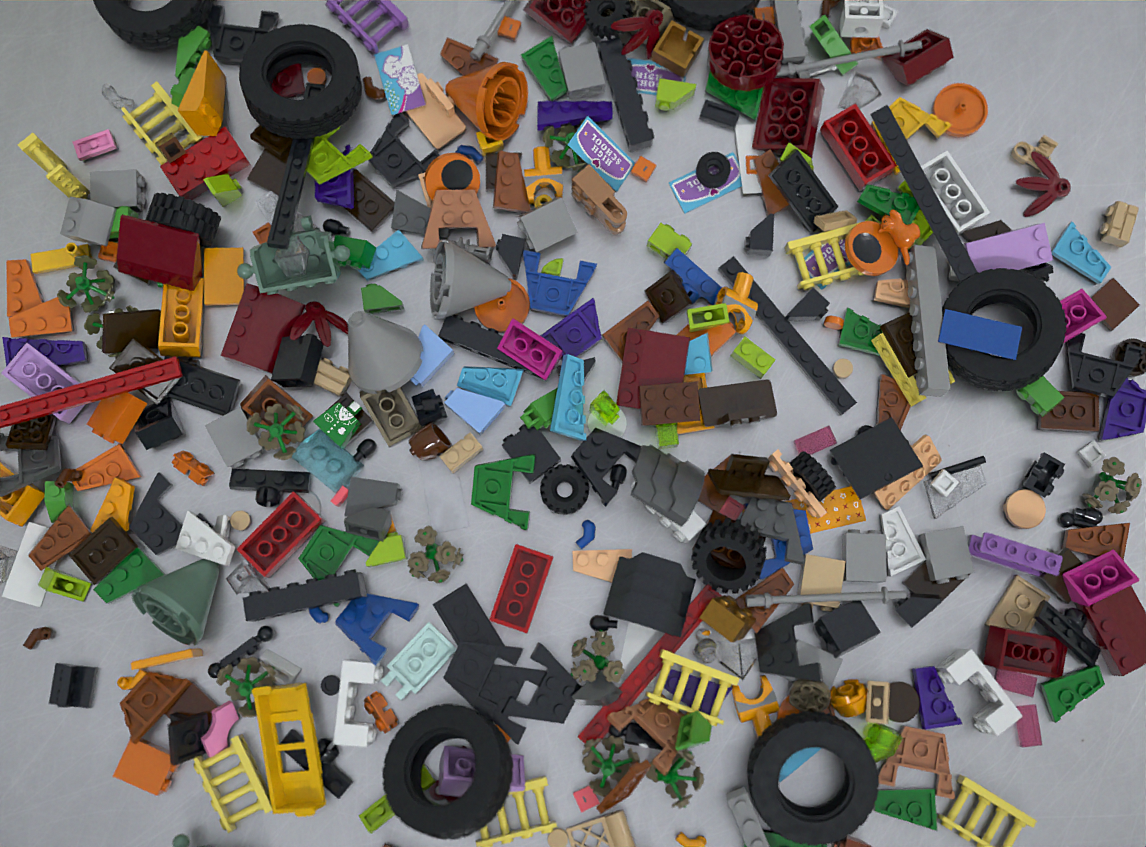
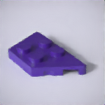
[315,144,354,209]
[540,298,602,358]
[1099,378,1146,441]

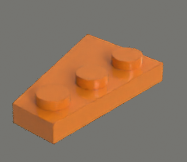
[6,259,43,318]
[9,297,73,338]
[72,444,142,491]

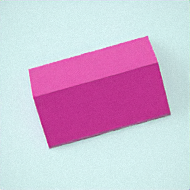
[1060,288,1107,343]
[497,318,563,380]
[1062,550,1140,607]

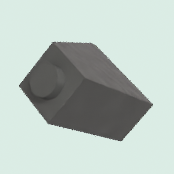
[344,477,403,517]

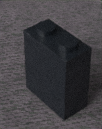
[271,334,324,387]
[501,424,561,484]
[814,600,881,659]

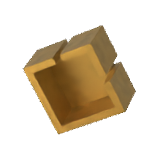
[651,20,704,78]
[700,595,757,643]

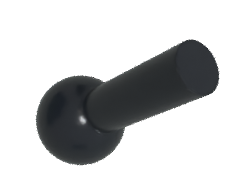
[1059,512,1097,528]

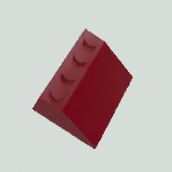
[523,0,590,44]
[752,78,825,159]
[117,214,202,291]
[220,283,306,374]
[616,328,690,409]
[1074,586,1146,676]

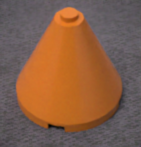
[445,62,528,141]

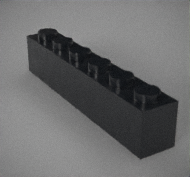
[598,37,654,152]
[438,314,548,381]
[242,569,367,622]

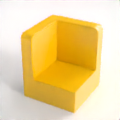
[476,131,504,156]

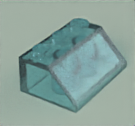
[292,429,365,493]

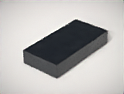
[699,100,741,130]

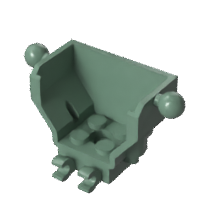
[237,215,350,295]

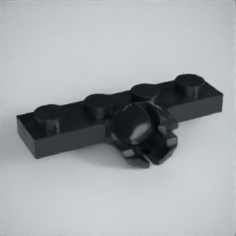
[229,468,311,507]
[1033,601,1101,667]
[280,729,353,800]

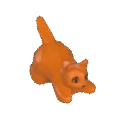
[878,210,921,265]

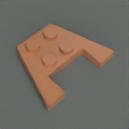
[421,190,496,249]
[607,694,685,776]
[878,726,955,799]

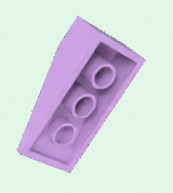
[964,223,1053,273]
[1,343,86,424]
[439,745,525,796]

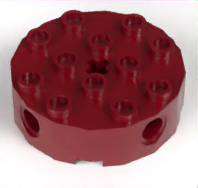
[707,15,784,91]

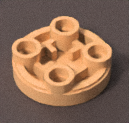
[1003,489,1046,529]

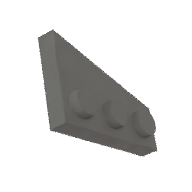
[391,190,449,238]

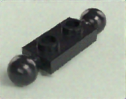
[208,626,274,679]
[608,722,664,750]

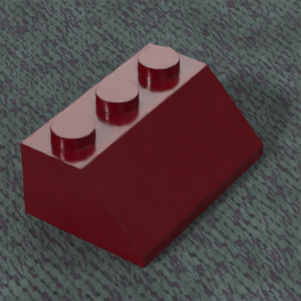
[882,29,954,85]

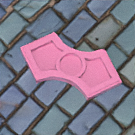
[201,700,239,758]

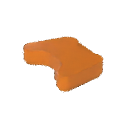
[849,36,883,58]

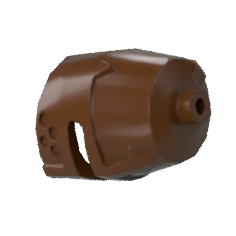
[409,422,452,461]

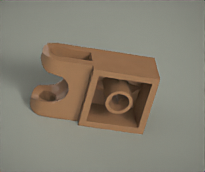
[571,164,627,234]

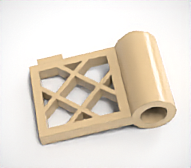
[566,809,636,847]

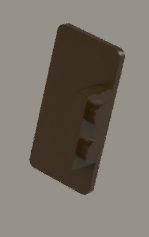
[698,379,777,427]
[707,454,791,501]

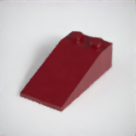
[983,625,1067,678]

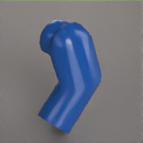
[455,145,484,164]
[576,520,596,550]
[309,607,329,624]

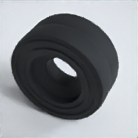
[696,152,731,188]

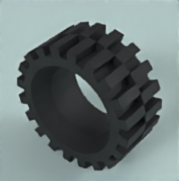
[145,193,221,247]
[691,518,767,594]

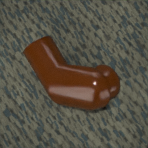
[821,0,841,18]
[362,77,385,100]
[55,468,83,488]
[23,627,52,650]

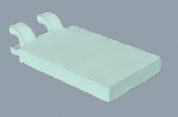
[381,622,457,701]

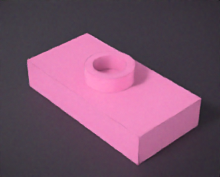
[73,129,117,161]

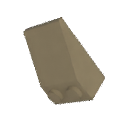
[605,0,674,45]
[359,387,422,446]

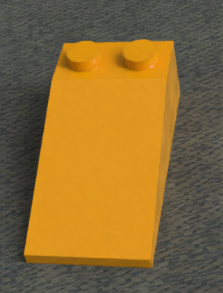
[177,51,226,136]
[158,278,204,357]
[0,461,45,527]

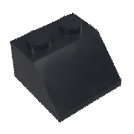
[135,397,183,450]

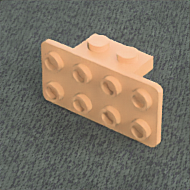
[405,73,466,150]
[874,434,942,510]

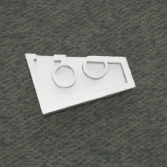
[880,506,926,577]

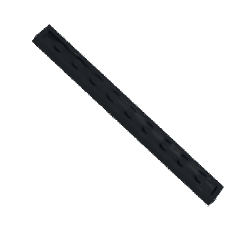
[267,83,326,250]
[870,104,978,282]
[718,256,857,415]

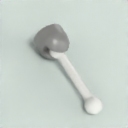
[794,65,837,78]

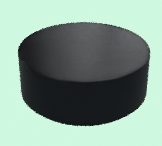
[321,675,341,695]

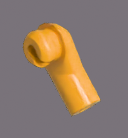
[117,669,148,690]
[675,832,707,847]

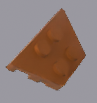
[120,671,192,744]

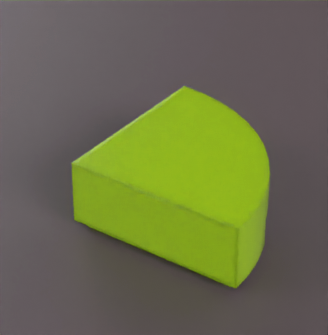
[541,258,564,276]

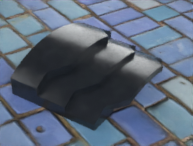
[603,552,696,637]

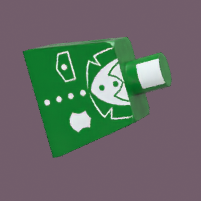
[313,401,362,449]

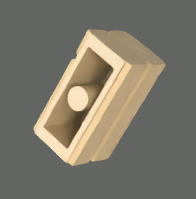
[1100,201,1139,247]
[314,357,352,397]
[439,432,483,474]
[866,681,890,724]

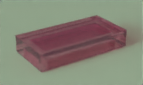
[793,426,837,455]
[994,668,1037,697]
[1016,704,1042,747]

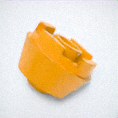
[830,679,868,717]

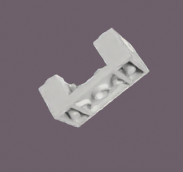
[840,0,884,38]
[935,649,1023,736]
[334,660,383,747]

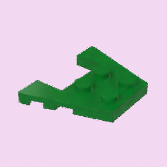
[471,454,536,530]
[298,525,380,607]

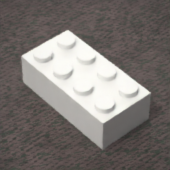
[921,151,990,235]
[630,481,706,543]

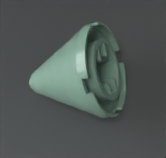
[131,558,220,645]

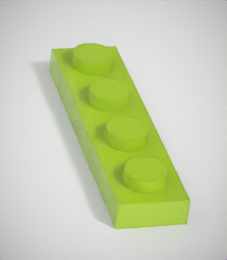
[359,764,437,834]

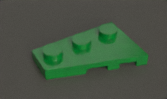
[857,184,920,225]
[93,547,166,604]
[1040,664,1105,723]

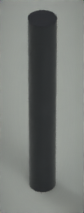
[928,456,986,480]

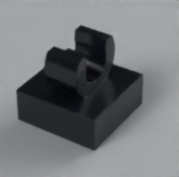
[1026,262,1054,282]

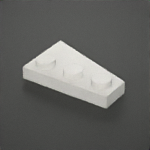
[175,511,235,566]

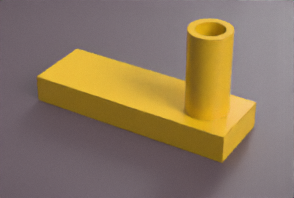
[30,242,92,274]

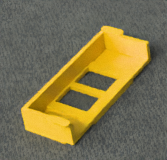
[252,683,326,817]

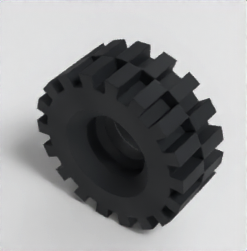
[584,0,633,40]
[789,451,836,502]
[540,464,589,515]

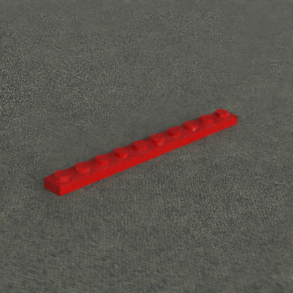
[0,357,183,428]
[577,584,722,747]

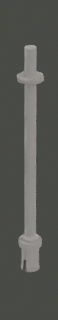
[470,0,515,61]
[775,40,922,78]
[745,586,906,608]

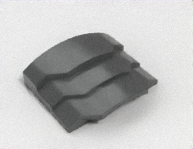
[631,444,705,527]

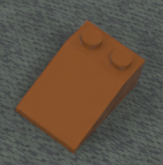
[240,375,313,445]

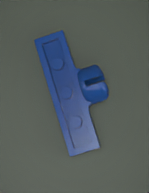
[664,248,722,305]

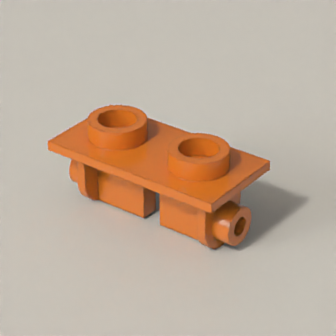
[172,450,214,486]
[363,691,399,734]

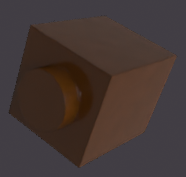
[155,133,186,163]

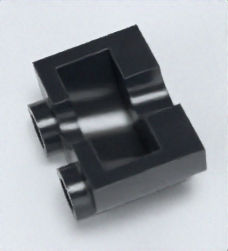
[412,389,447,426]
[1023,452,1065,498]

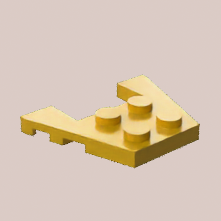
[871,97,952,176]

